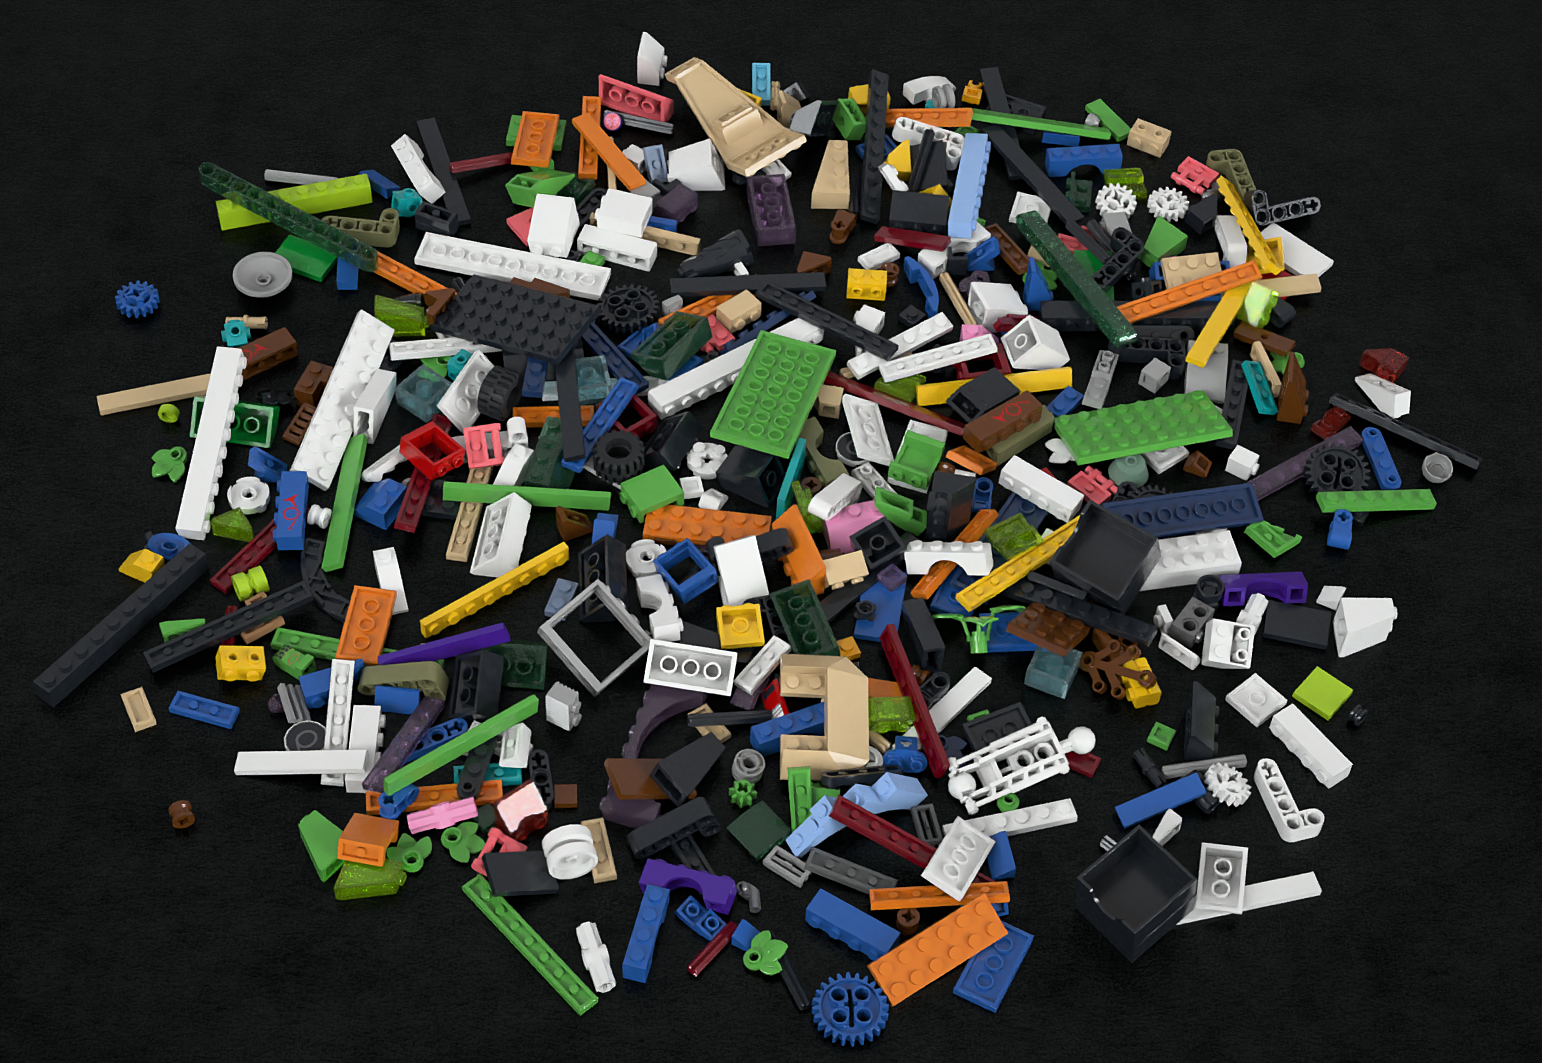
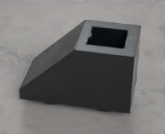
[1185,193,1217,235]

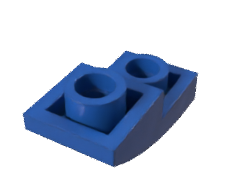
[674,895,726,941]

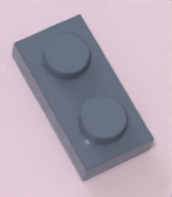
[642,144,668,184]
[544,578,578,621]

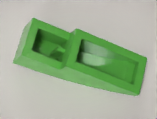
[874,487,927,536]

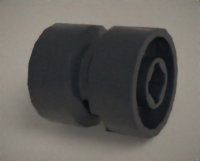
[1193,575,1224,612]

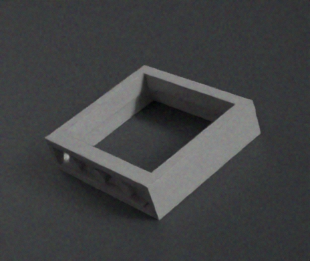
[537,579,653,697]

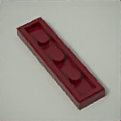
[874,226,951,252]

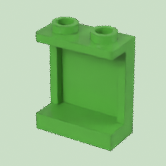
[888,430,945,490]
[619,465,684,523]

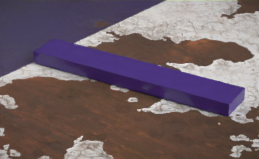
[378,623,510,665]

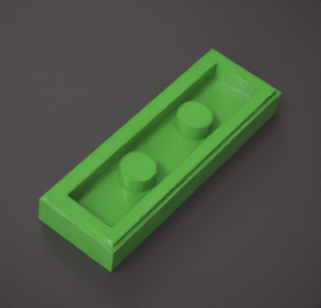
[1085,99,1131,142]
[787,766,813,833]

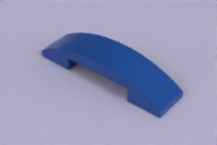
[904,256,939,318]

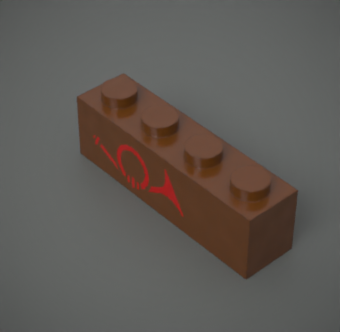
[213,327,298,380]
[963,390,1043,454]

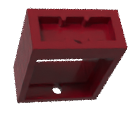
[952,343,1011,380]
[595,394,657,439]

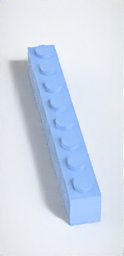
[948,133,991,238]

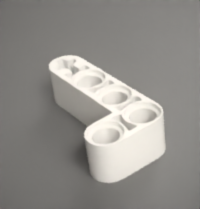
[892,117,965,170]
[1215,215,1247,268]
[452,417,528,463]
[808,473,863,521]
[1253,758,1324,842]

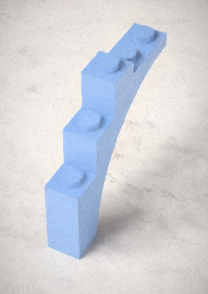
[786,772,928,858]

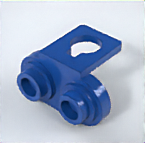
[883,736,927,773]

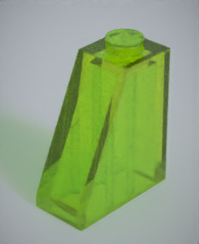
[375,295,429,336]
[334,858,406,900]

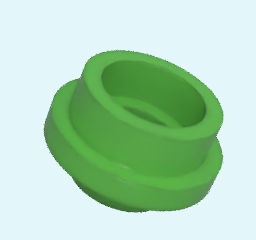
[997,792,1019,812]

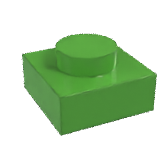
[580,250,605,267]

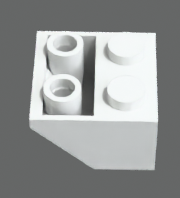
[1201,619,1255,669]

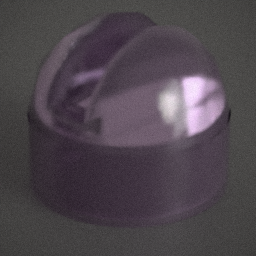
[267,694,284,713]

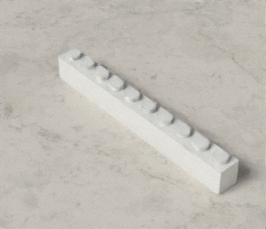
[648,318,824,420]
[176,346,247,540]

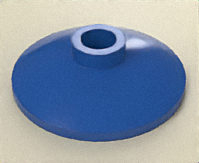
[148,533,190,560]

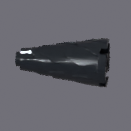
[677,229,754,278]

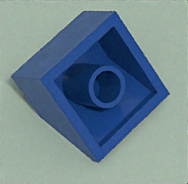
[353,478,407,530]

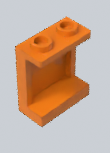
[337,813,399,867]

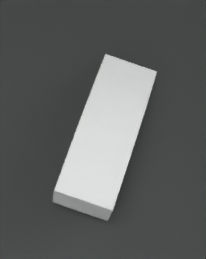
[903,76,956,105]

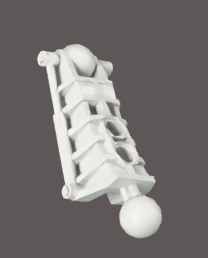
[948,717,1095,815]

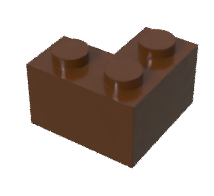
[294,361,334,407]

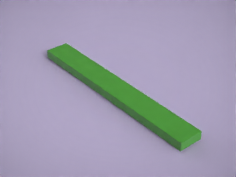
[966,107,1111,140]
[321,434,368,572]
[443,482,611,511]
[271,627,445,669]
[384,695,539,796]
[462,874,598,1016]

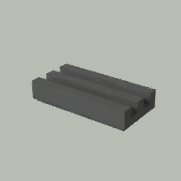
[910,803,943,847]

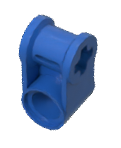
[971,477,993,515]
[1327,509,1353,550]
[378,783,419,820]

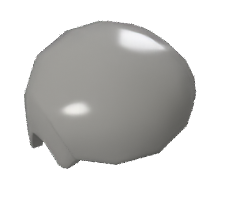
[1421,452,1453,483]

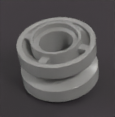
[932,84,955,108]
[731,749,765,784]

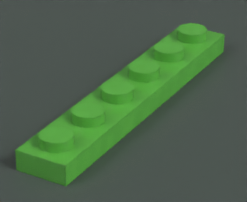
[1316,489,1437,513]

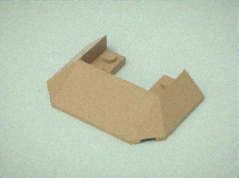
[780,654,869,781]

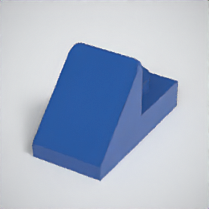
[964,236,1000,271]
[248,446,287,482]
[592,513,618,544]

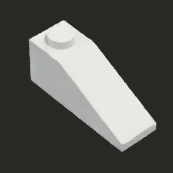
[853,305,885,356]
[1355,373,1411,418]
[493,443,535,486]
[373,547,408,615]

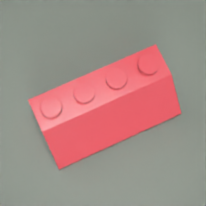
[599,74,674,122]

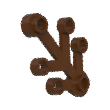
[1079,639,1157,700]

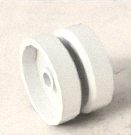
[542,824,598,879]

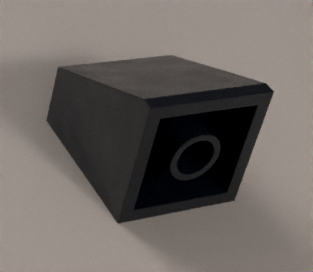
[715,445,786,508]

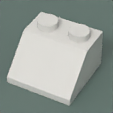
[637,32,667,86]

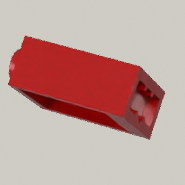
[399,421,465,480]

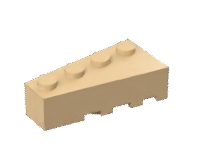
[811,140,850,209]

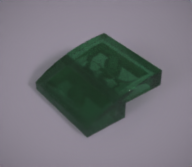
[555,172,596,207]
[727,800,793,860]

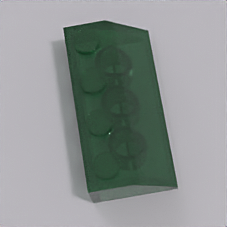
[630,311,713,380]
[524,416,576,489]
[770,579,841,656]
[460,639,549,690]

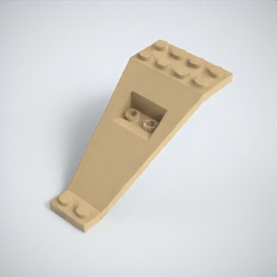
[665,57,806,177]

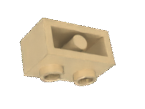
[1127,119,1171,157]
[716,289,762,334]
[823,550,869,590]

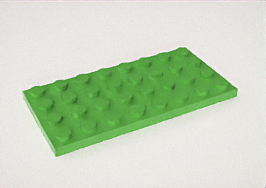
[710,330,836,459]
[1053,390,1233,465]

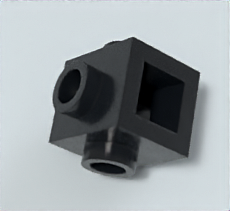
[1131,277,1162,301]

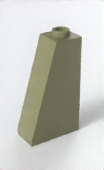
[986,405,1055,466]

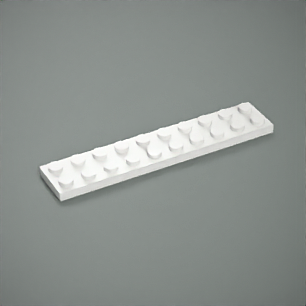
[414,232,611,301]
[290,309,395,491]

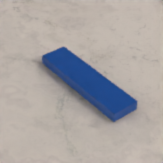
[1115,772,1206,829]

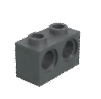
[1169,597,1215,649]

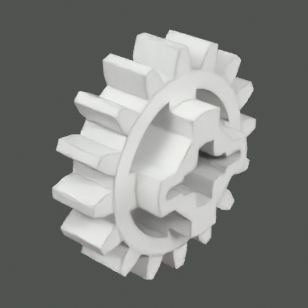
[1095,183,1137,219]
[1147,187,1189,222]
[1204,762,1251,807]

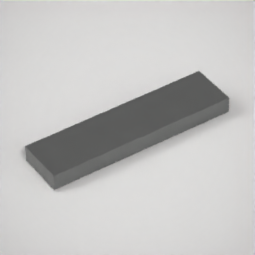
[804,847,898,894]

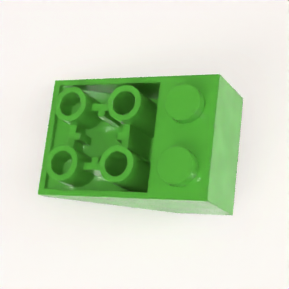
[505,169,575,208]

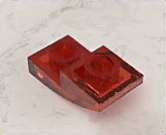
[1310,406,1351,440]

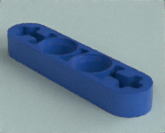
[386,718,468,766]

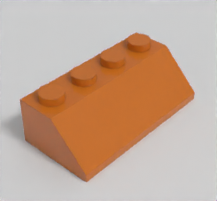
[771,504,826,600]

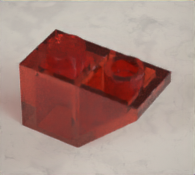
[1359,348,1409,383]

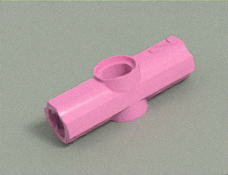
[407,796,478,834]

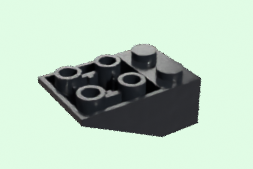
[946,367,1021,424]

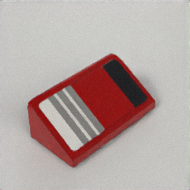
[761,679,790,719]

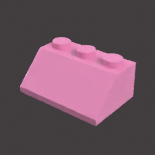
[820,500,884,554]

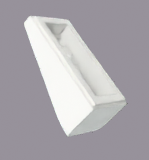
[1153,808,1182,846]

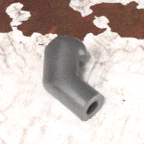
[1201,182,1221,200]
[736,881,761,913]

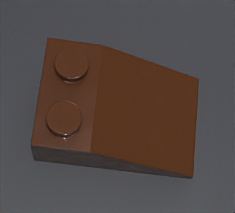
[1277,352,1309,424]

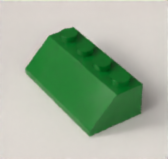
[190,395,280,448]

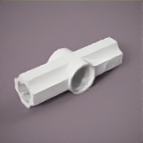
[1236,593,1268,635]
[576,922,616,993]

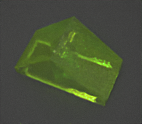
[211,507,254,542]

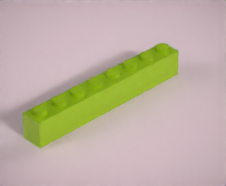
[216,174,372,230]

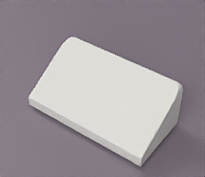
[1158,633,1201,670]
[499,723,531,768]

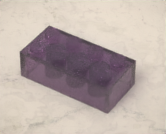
[747,174,796,246]

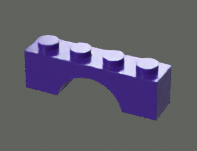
[1219,572,1308,606]
[639,859,737,915]

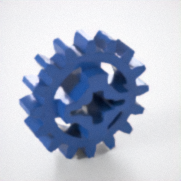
[115,281,160,318]

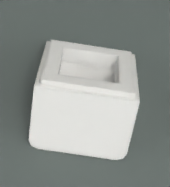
[698,488,728,510]
[1316,586,1346,611]

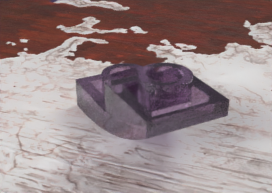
[730,674,771,711]

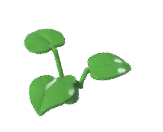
[931,605,1026,653]

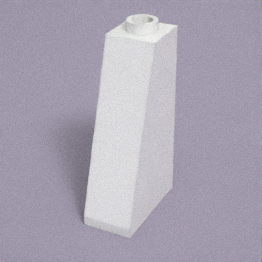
[353,369,396,444]

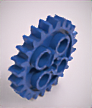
[812,972,889,1047]

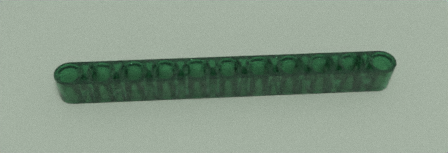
[199,162,378,272]
[1016,210,1137,348]

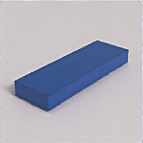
[169,691,240,729]

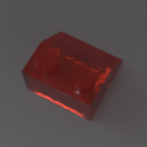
[493,779,548,841]

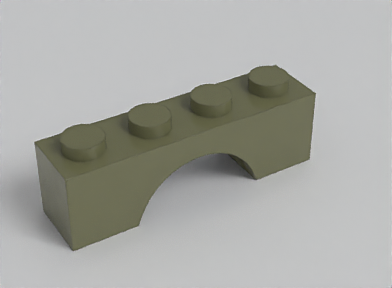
[796,417,849,489]

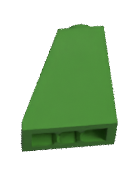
[1141,216,1188,268]
[299,810,347,882]

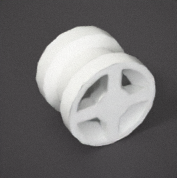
[307,504,332,529]

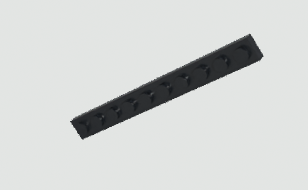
[859,69,889,224]

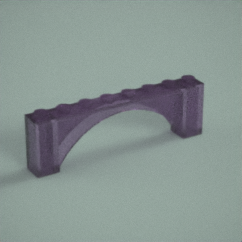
[599,684,708,829]

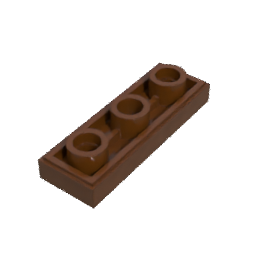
[1233,322,1295,357]

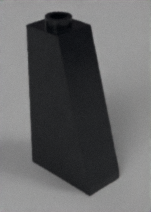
[901,598,945,674]
[673,621,755,674]
[649,732,726,807]

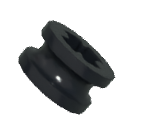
[1348,704,1369,726]

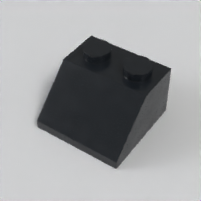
[849,516,907,571]

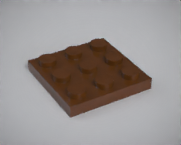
[1006,602,1090,657]

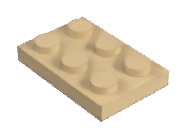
[1160,252,1222,290]

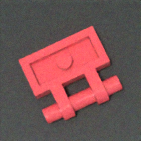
[1171,156,1219,195]
[685,314,735,354]
[1067,466,1118,505]

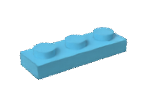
[752,63,771,106]

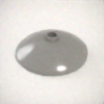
[233,252,292,297]

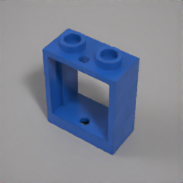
[653,538,719,604]

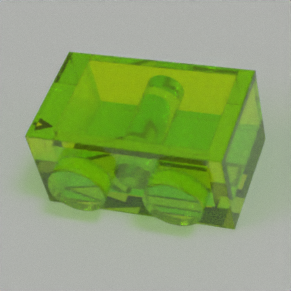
[1236,282,1279,328]
[868,696,916,733]

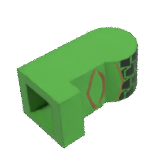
[272,644,316,680]

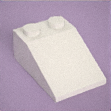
[1195,843,1248,914]

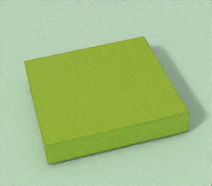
[1292,666,1353,720]

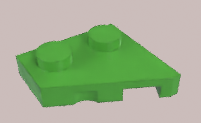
[1244,520,1302,558]

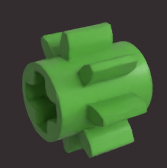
[729,779,757,808]

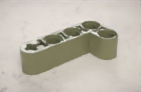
[1206,149,1257,202]
[321,208,400,247]
[357,661,449,703]

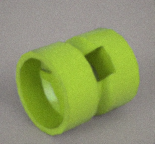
[231,565,270,601]

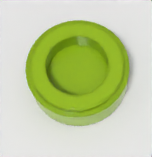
[158,404,180,423]

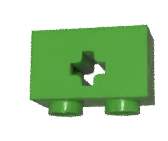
[833,99,866,140]

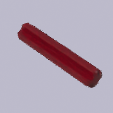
[687,921,738,976]

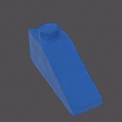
[1023,257,1053,311]
[299,659,364,709]

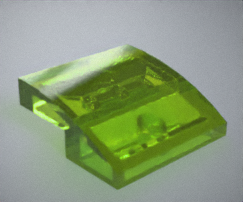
[1103,168,1147,199]
[874,374,927,402]
[791,480,824,533]
[984,512,1044,560]

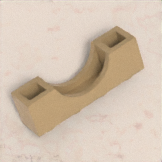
[813,385,844,419]

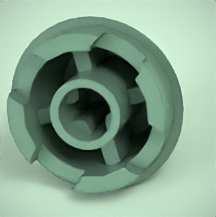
[1108,454,1149,488]

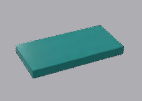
[776,438,806,519]

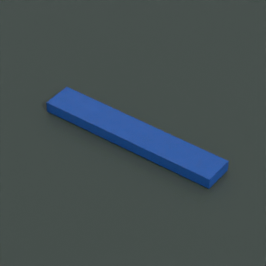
[561,377,639,473]

